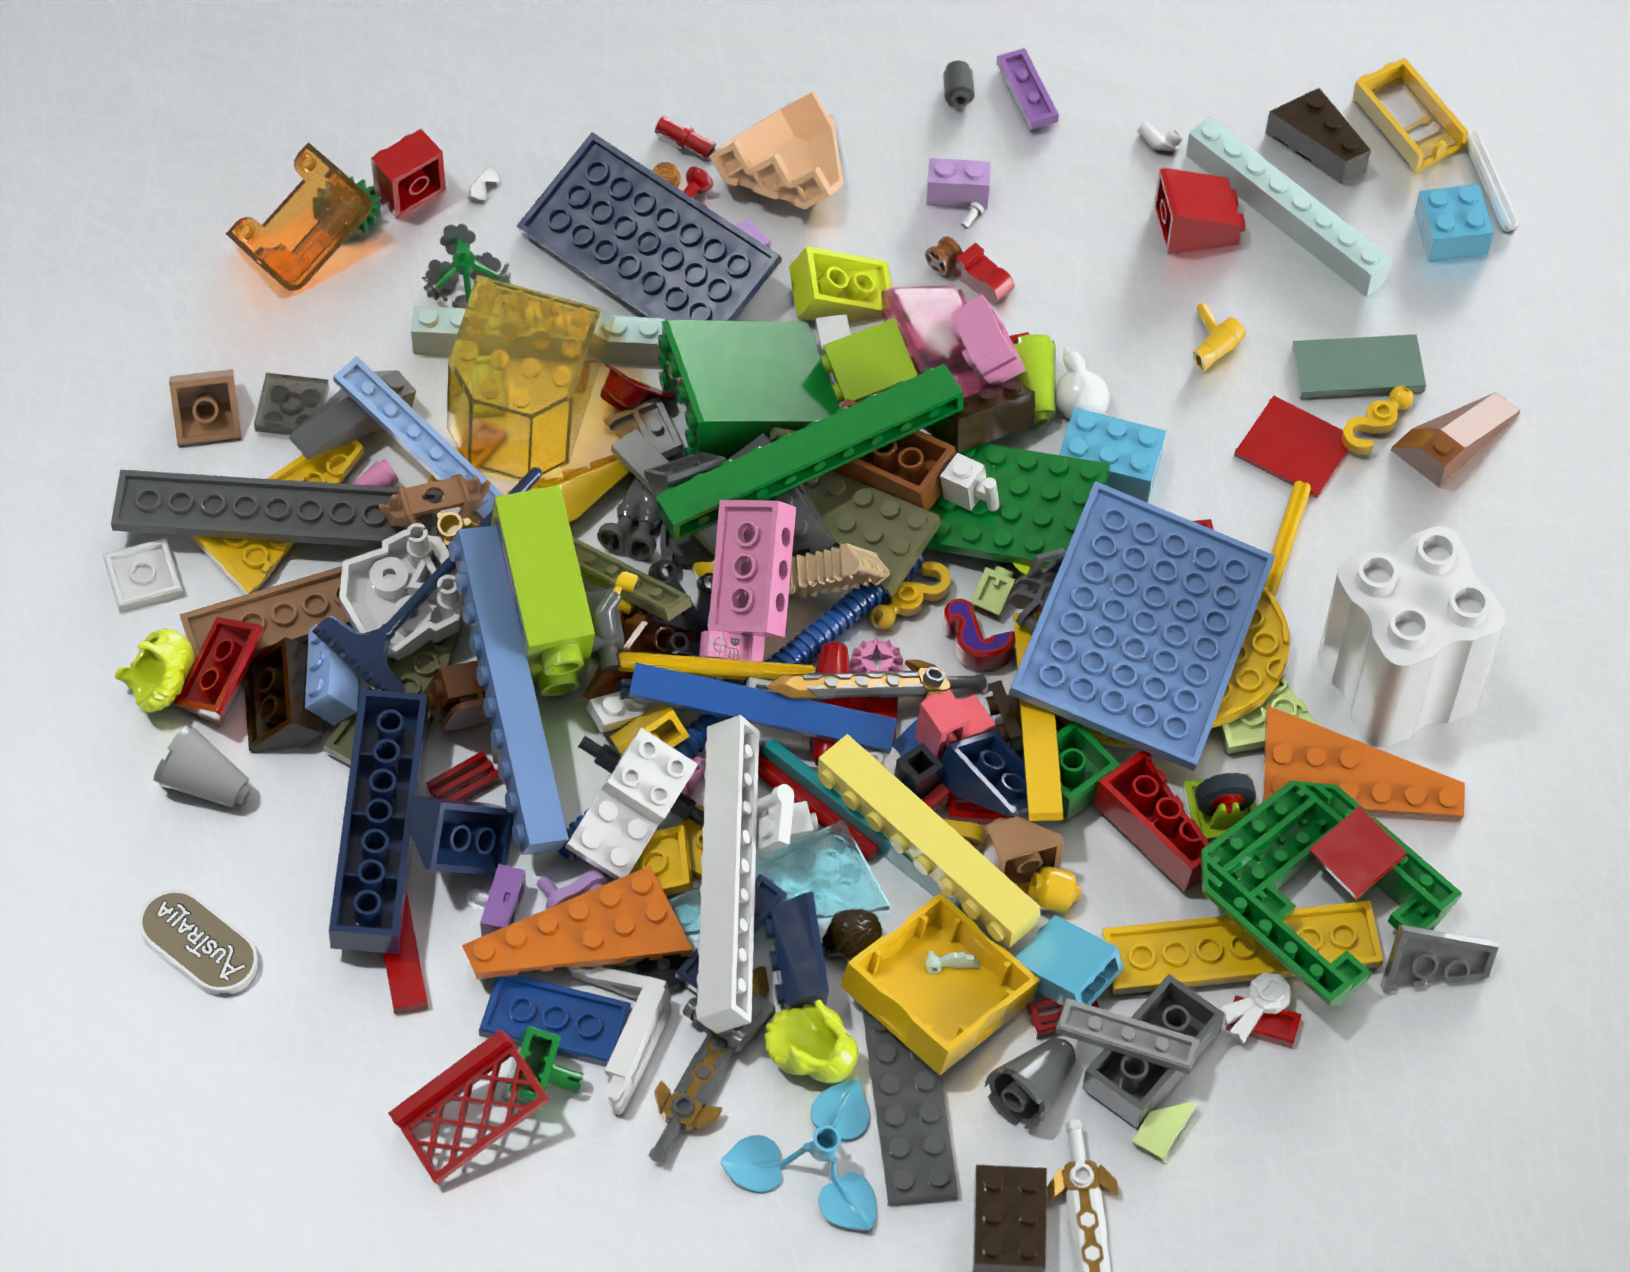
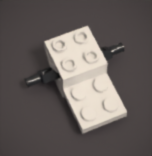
[565,728,704,880]

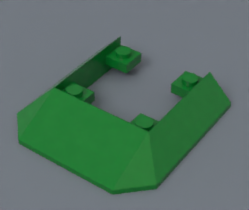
[1201,781,1462,1006]

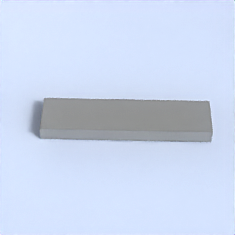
[1056,998,1200,1075]

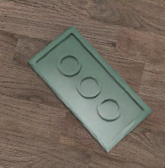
[1292,334,1426,398]

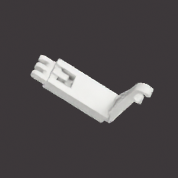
[567,965,672,1114]

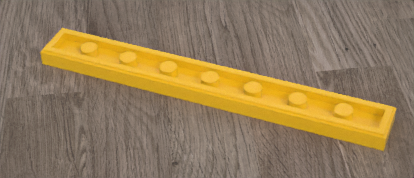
[1013,612,1063,821]

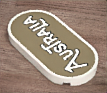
[139,890,258,995]

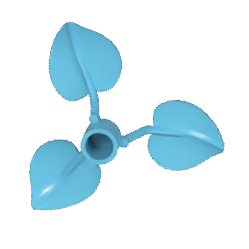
[721,1079,877,1231]

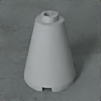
[153,725,251,808]

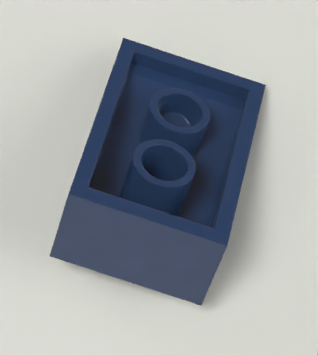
[940,730,1028,817]

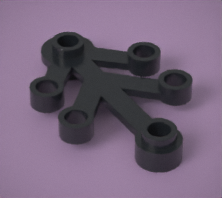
[648,559,713,657]

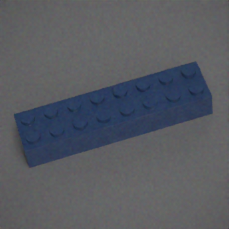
[329,689,428,954]

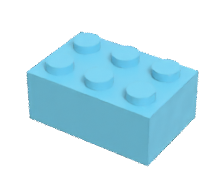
[1059,407,1167,503]

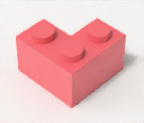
[915,690,995,761]

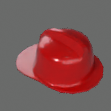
[600,363,673,411]

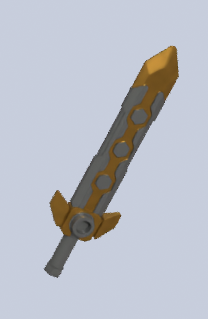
[767,659,987,699]
[648,966,770,1164]

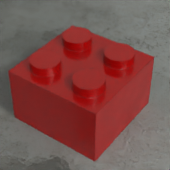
[371,129,446,219]

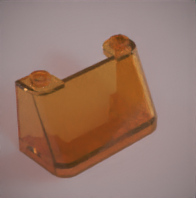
[226,142,372,291]

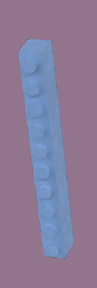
[449,525,568,855]

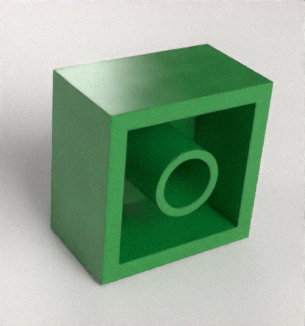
[1056,721,1120,820]

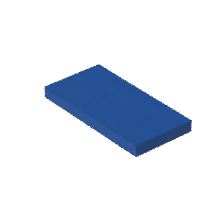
[479,975,631,1067]

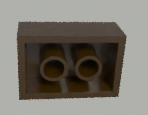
[972,1165,1047,1272]

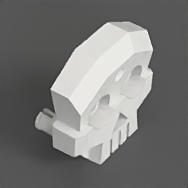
[339,523,464,660]

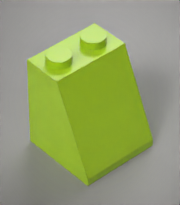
[820,318,918,403]

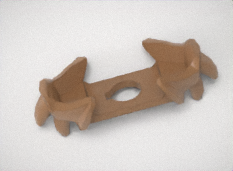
[379,474,490,528]

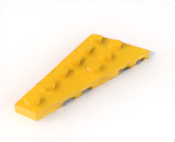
[191,440,364,595]

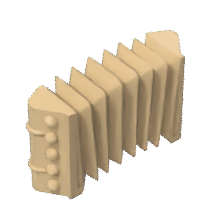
[789,543,890,598]

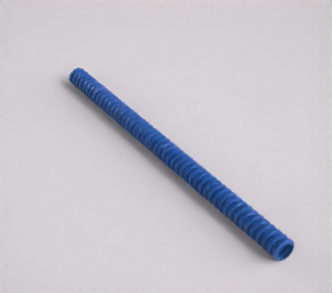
[557,555,924,860]

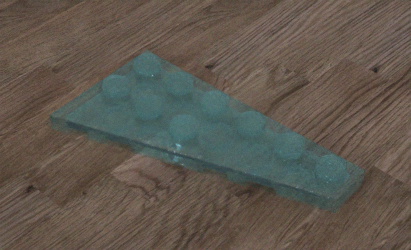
[668,819,890,936]

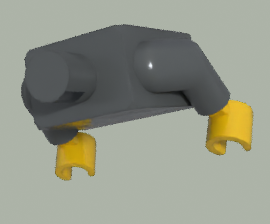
[586,571,638,671]

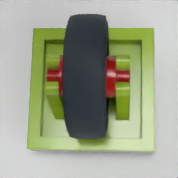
[1183,773,1257,843]

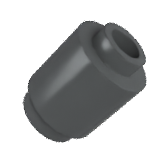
[943,60,975,107]

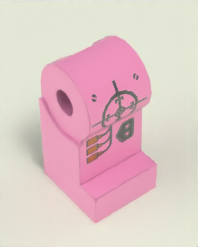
[699,630,765,662]

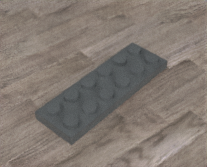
[862,1010,958,1206]

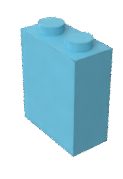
[1015,915,1124,1006]

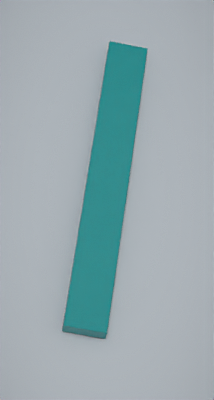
[764,739,970,918]

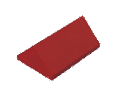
[173,617,263,726]

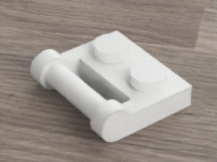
[756,784,794,859]

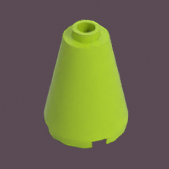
[1009,334,1056,426]

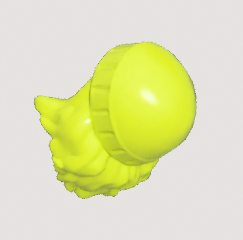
[114,628,195,713]
[764,1000,858,1084]

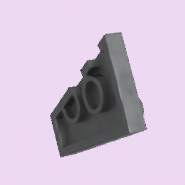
[1380,925,1499,991]

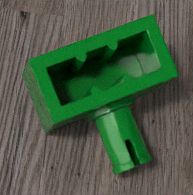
[501,1026,584,1105]

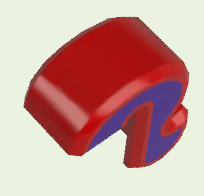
[943,599,1015,671]

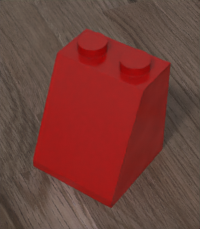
[1154,168,1245,254]

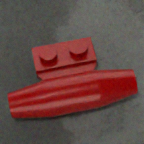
[811,642,898,766]

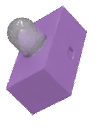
[467,864,526,937]

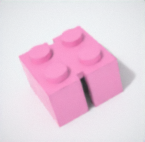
[949,294,1026,387]

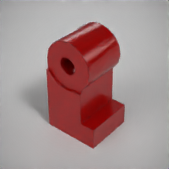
[955,242,1015,304]

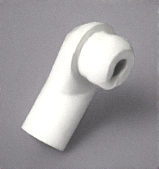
[1138,122,1183,152]

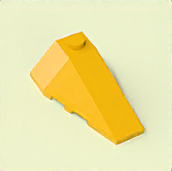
[507,454,630,522]

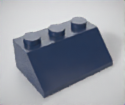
[408,796,514,875]
[764,891,829,1009]

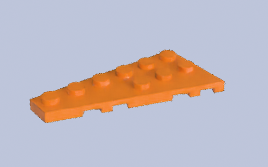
[1262,705,1465,818]
[462,866,693,979]

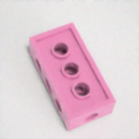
[708,500,796,638]

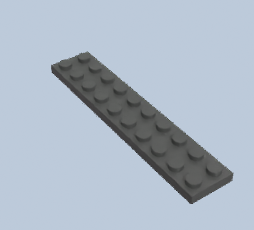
[111,470,443,548]

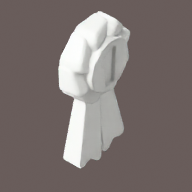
[1220,972,1291,1043]

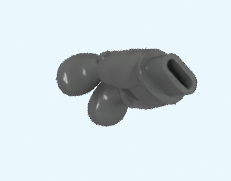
[597,477,662,560]

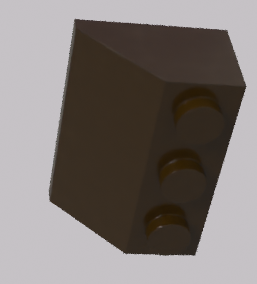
[922,379,1035,453]
[244,637,323,753]

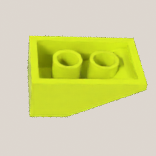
[789,246,896,322]

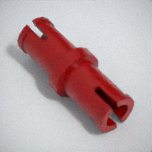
[654,115,716,160]

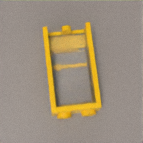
[1352,58,1468,174]

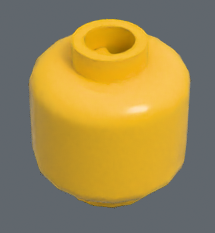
[1028,866,1081,913]

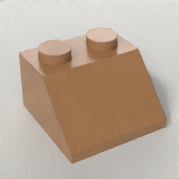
[169,369,241,445]
[983,816,1064,884]

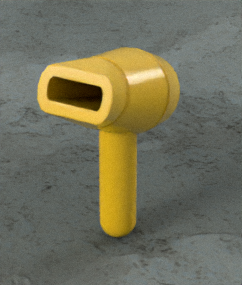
[1193,303,1246,371]

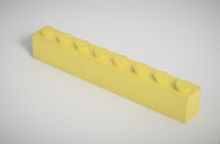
[818,734,1041,948]

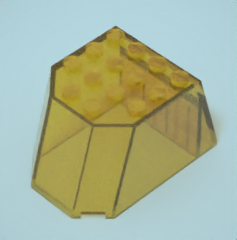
[447,275,615,481]

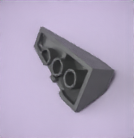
[289,370,416,459]

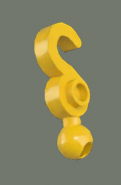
[1342,386,1414,455]
[870,561,951,630]

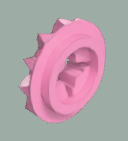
[851,637,903,673]

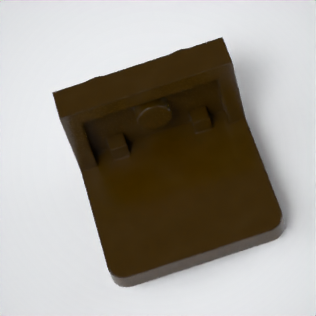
[984,680,1066,755]

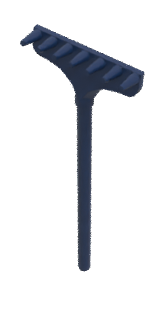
[312,467,542,693]

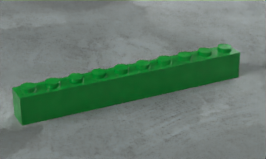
[656,364,963,542]

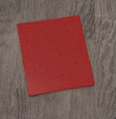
[1234,395,1356,498]

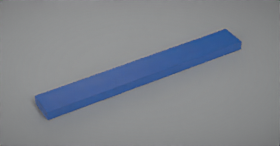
[628,662,897,753]

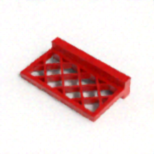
[388,1029,551,1184]

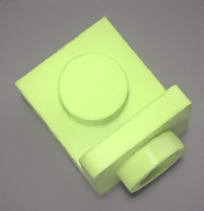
[970,566,1017,617]

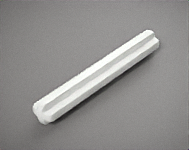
[1465,131,1519,232]

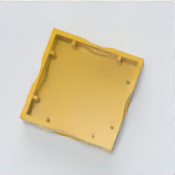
[840,892,1040,1075]

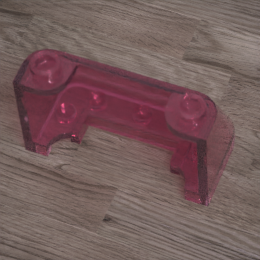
[881,285,992,398]

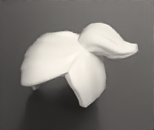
[1056,346,1110,419]

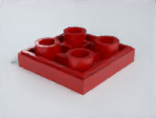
[1309,805,1406,900]

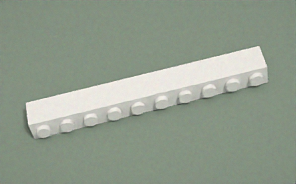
[696,715,759,1034]

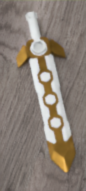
[1047,1120,1119,1272]

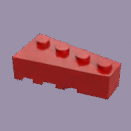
[1092,750,1210,892]

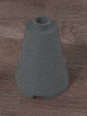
[985,1037,1076,1129]

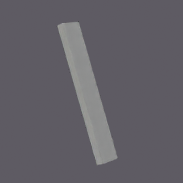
[611,429,718,556]

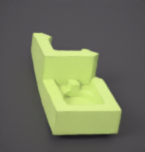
[1132,1102,1197,1160]

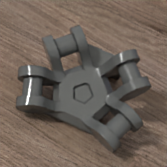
[1009,548,1066,636]

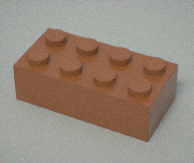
[832,398,956,511]

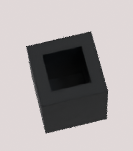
[894,743,944,799]

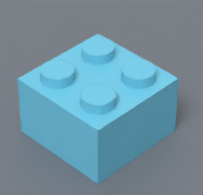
[1414,184,1493,262]

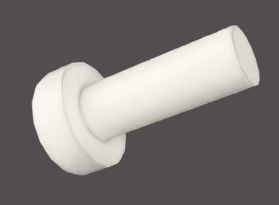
[961,202,984,229]

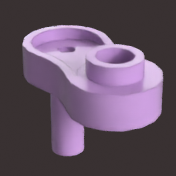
[537,870,609,909]

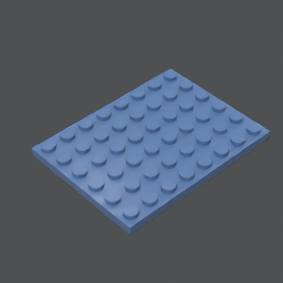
[1008,481,1276,771]

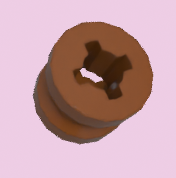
[925,236,963,275]

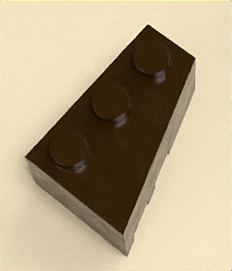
[1265,88,1371,184]

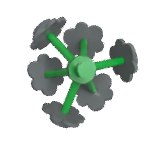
[422,223,511,309]

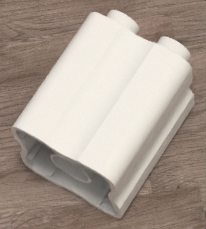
[1317,526,1506,748]

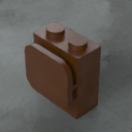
[423,660,491,731]

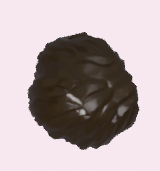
[821,909,883,962]

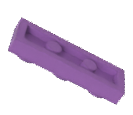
[997,48,1059,130]

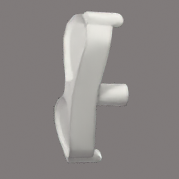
[467,166,501,201]

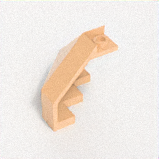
[709,91,844,209]

